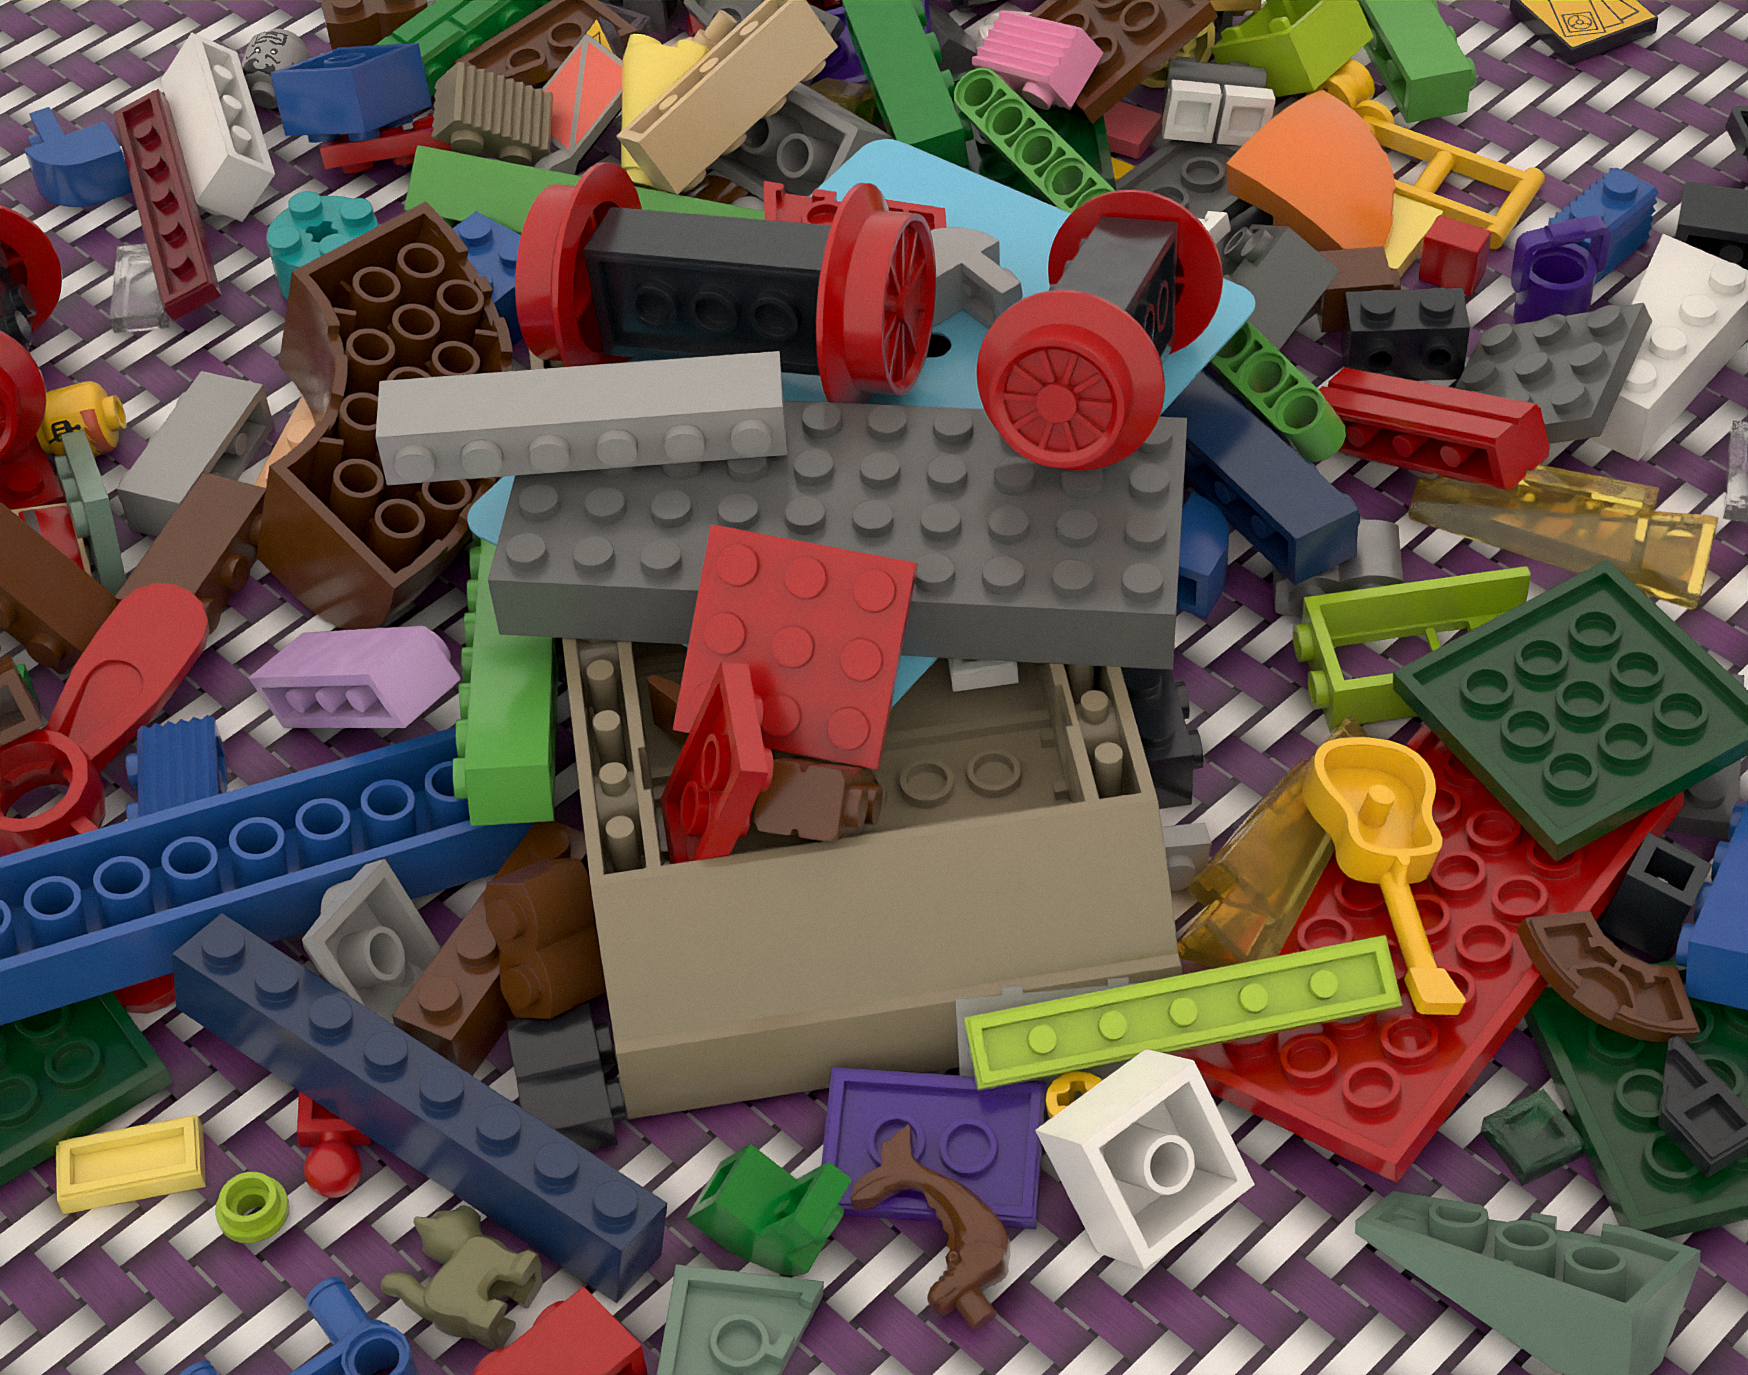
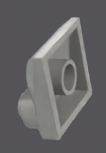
[302,859,441,1025]

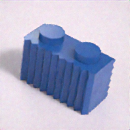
[1548,168,1659,285]
[126,715,228,821]

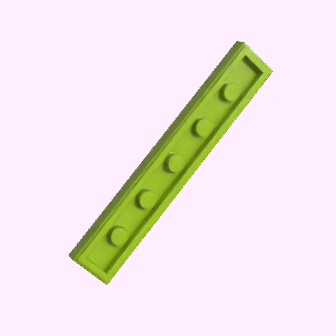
[963,935,1402,1091]

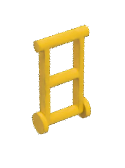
[1354,100,1545,249]

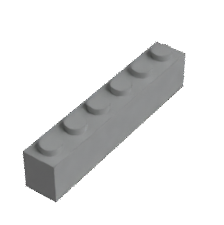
[375,351,787,485]

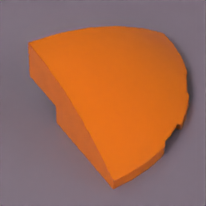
[1226,90,1396,252]

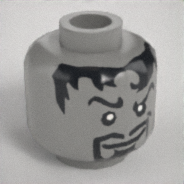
[241,29,312,109]

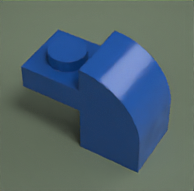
[24,107,133,207]
[1177,492,1229,619]

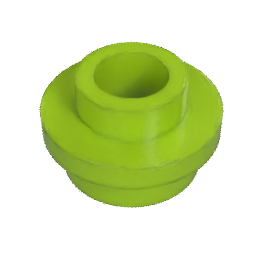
[215,1172,290,1243]

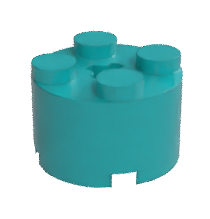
[266,191,378,300]

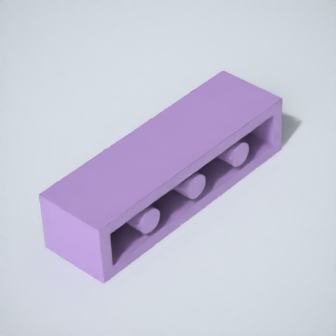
[248,626,461,728]

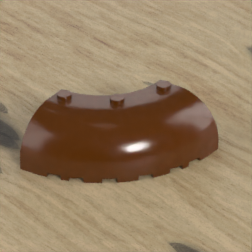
[256,201,514,630]

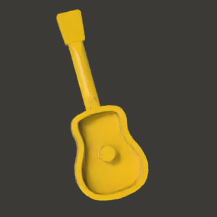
[1302,737,1466,1015]

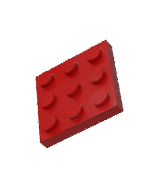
[673,524,918,770]

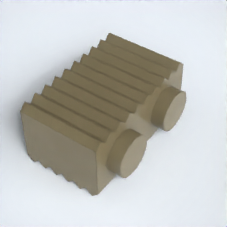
[431,62,553,167]

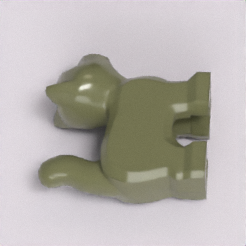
[381,1205,543,1350]

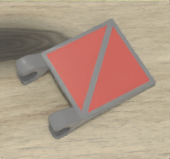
[534,33,622,175]

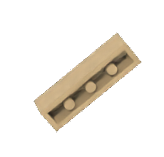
[617,0,838,195]

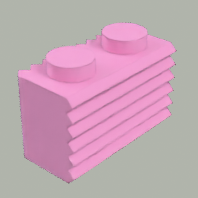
[972,10,1103,110]

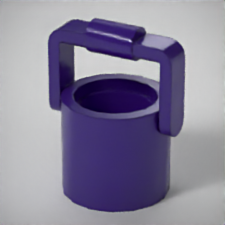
[1511,215,1611,324]

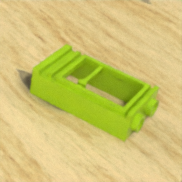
[1292,566,1531,734]

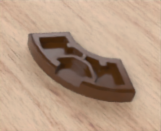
[1516,910,1700,1043]

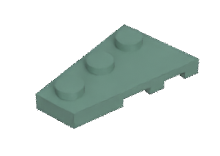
[54,430,126,596]

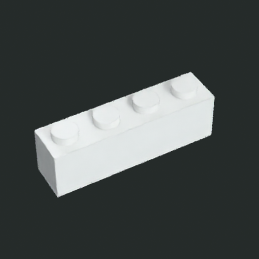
[161,33,275,222]

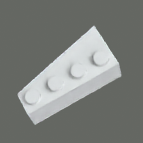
[1589,234,1748,461]

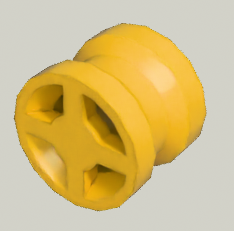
[1306,58,1375,110]

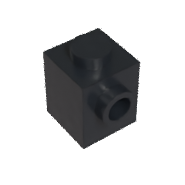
[1599,832,1712,961]

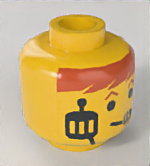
[36,381,127,457]

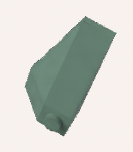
[1355,1191,1701,1375]

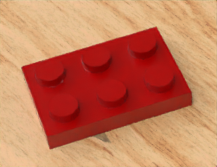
[660,661,773,864]

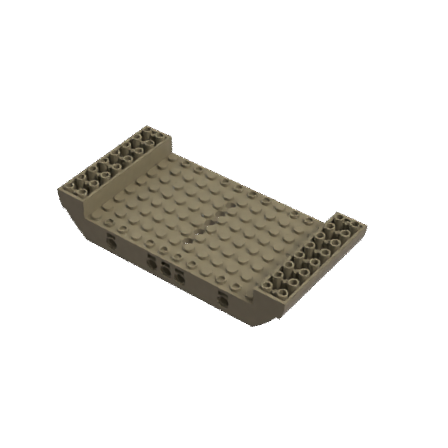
[529,334,1182,1119]

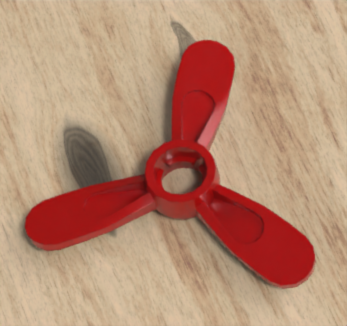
[0,583,209,1014]

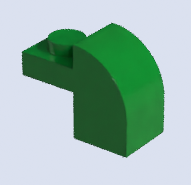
[686,1144,852,1276]

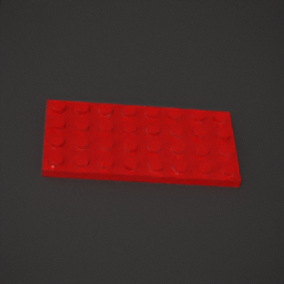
[1169,723,1684,1183]

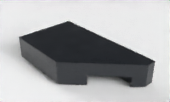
[1658,1034,1748,1178]

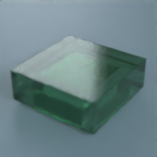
[1481,1089,1585,1186]

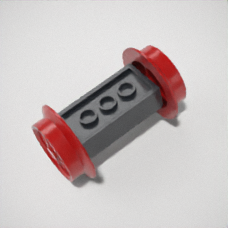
[515,162,936,404]

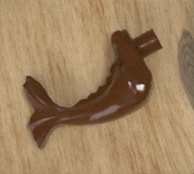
[850,1124,1010,1331]

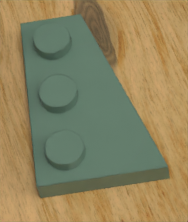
[657,1265,824,1375]

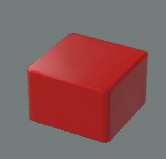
[1418,215,1491,296]

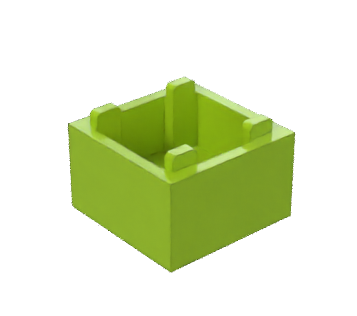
[1210,0,1374,97]

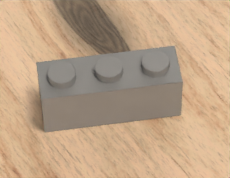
[117,371,274,537]

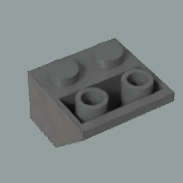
[1222,224,1340,350]

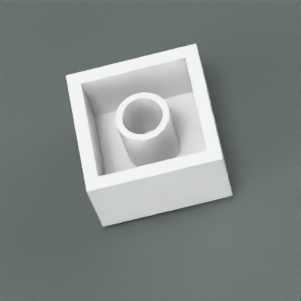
[1035,1049,1255,1270]

